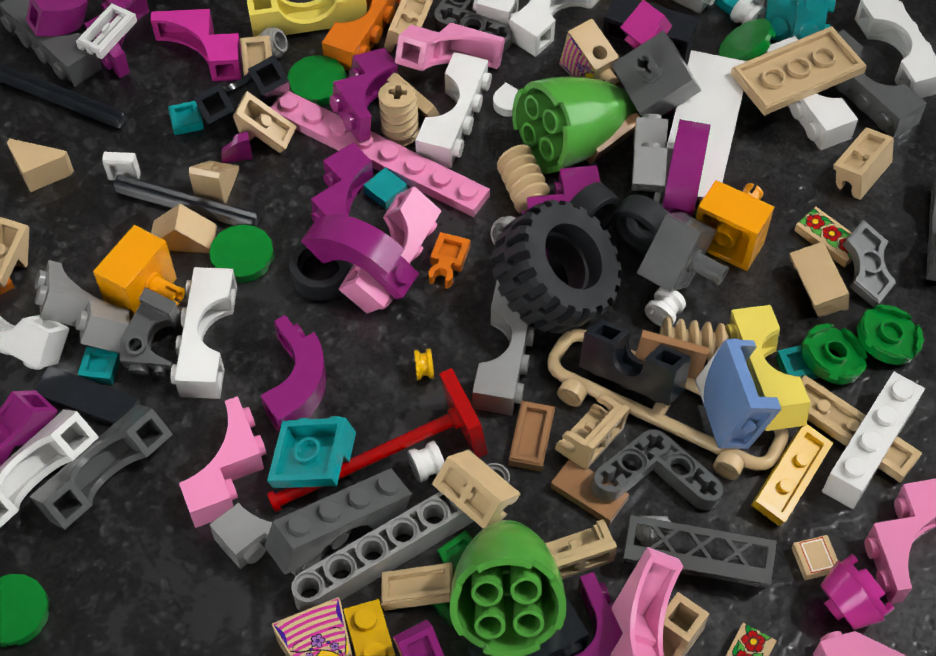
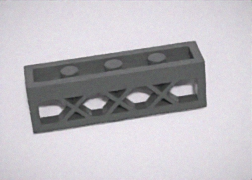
[622,515,777,588]

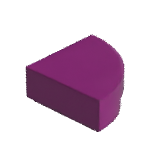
[221,132,253,164]

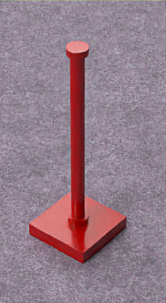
[267,368,488,513]

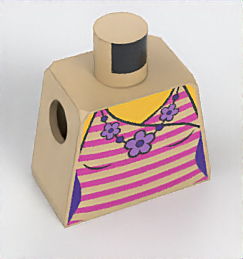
[559,19,622,87]
[272,597,352,656]

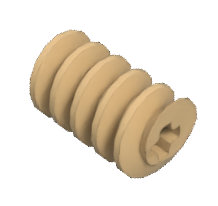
[378,81,419,146]
[497,145,550,214]
[659,317,728,362]

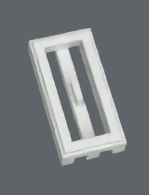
[76,3,137,59]

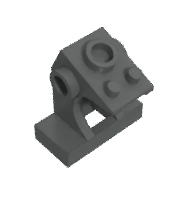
[120,287,181,377]

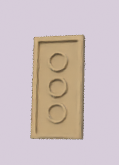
[730,26,867,115]

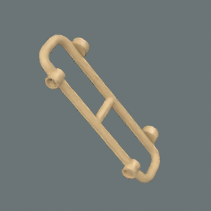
[547,329,789,480]

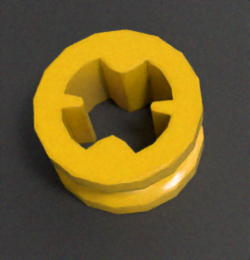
[414,349,434,380]

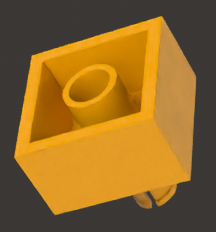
[696,180,774,271]
[93,225,185,321]

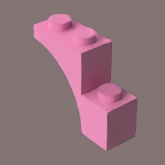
[395,23,505,71]
[179,396,267,528]
[865,479,936,604]
[610,547,684,656]

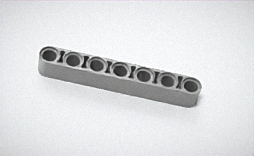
[291,463,510,612]

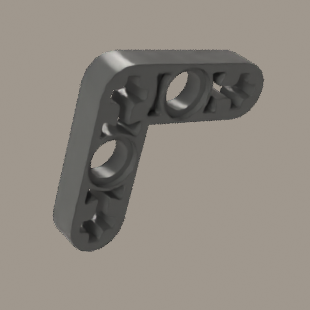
[434,0,512,52]
[591,429,723,510]

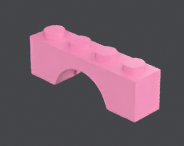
[339,186,441,313]

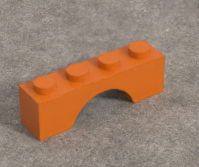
[322,0,401,71]

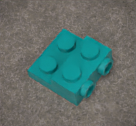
[764,0,836,41]
[267,416,356,488]

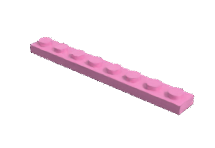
[270,91,490,218]

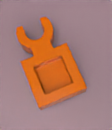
[429,232,471,289]

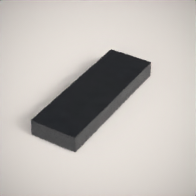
[34,366,140,426]

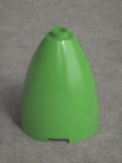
[512,77,636,174]
[449,520,566,656]

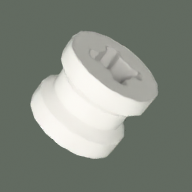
[730,0,766,24]
[644,287,686,326]
[407,441,444,483]

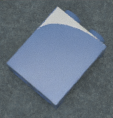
[695,338,781,449]

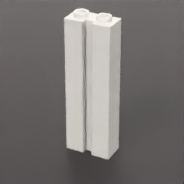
[654,50,746,215]

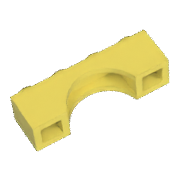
[247,0,367,37]
[725,305,811,431]

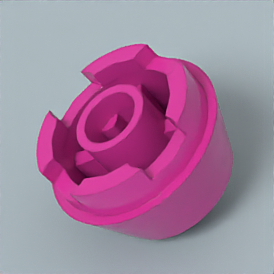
[820,554,895,630]

